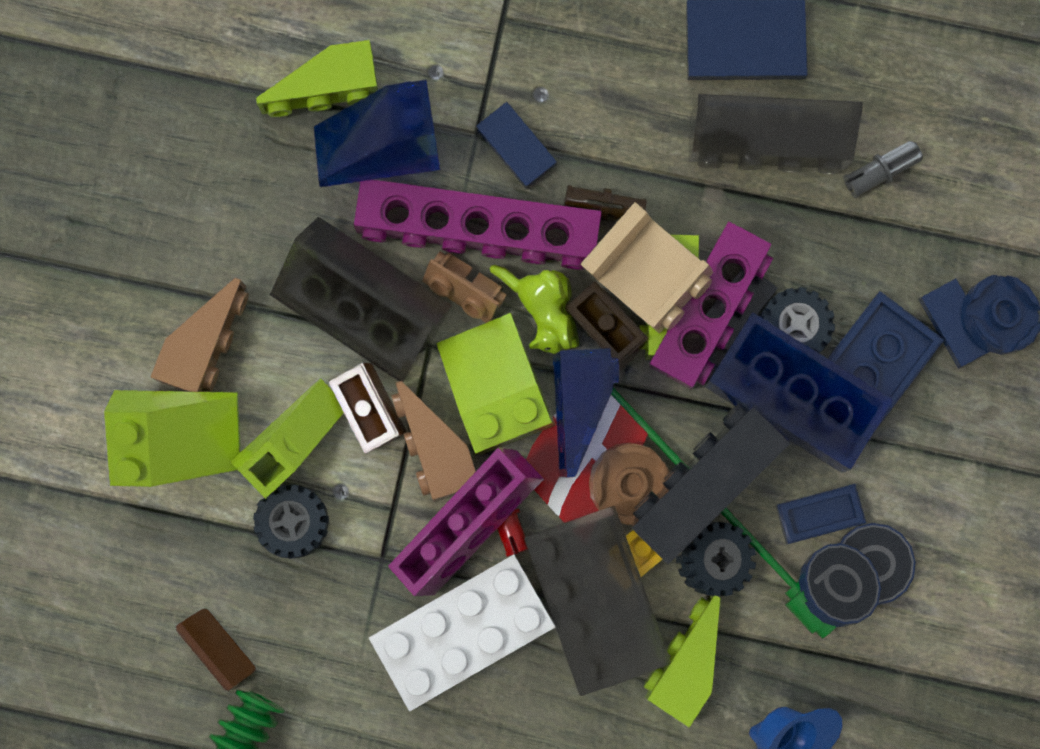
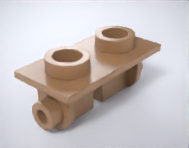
[422,251,507,323]

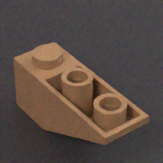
[151,278,249,392]
[391,381,476,502]

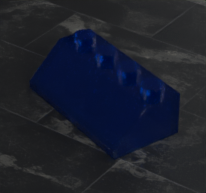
[704,312,893,473]

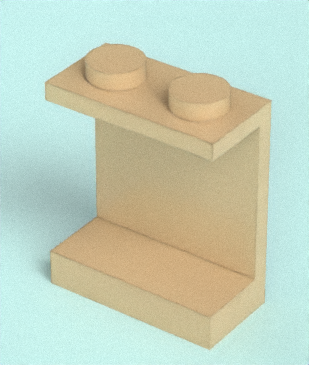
[581,202,714,334]

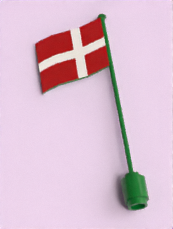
[526,354,836,639]

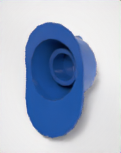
[749,707,842,749]

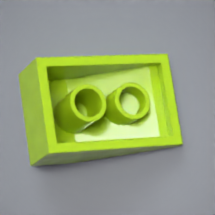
[436,313,556,455]
[104,390,241,487]

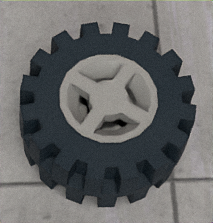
[759,287,835,363]

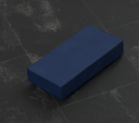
[476,102,557,189]
[918,278,989,369]
[775,484,866,545]

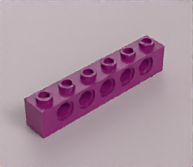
[354,178,601,270]

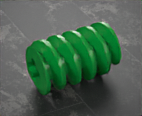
[202,690,285,749]

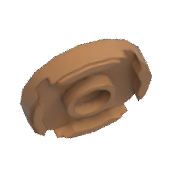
[589,442,669,525]

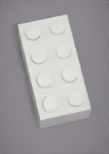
[369,555,555,712]

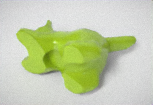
[489,265,579,355]

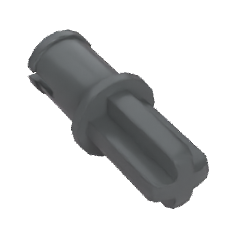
[843,141,923,198]

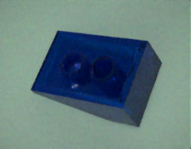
[314,79,440,187]
[553,348,619,478]

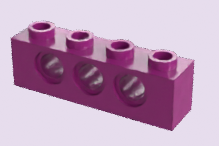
[649,221,774,390]
[388,447,544,596]

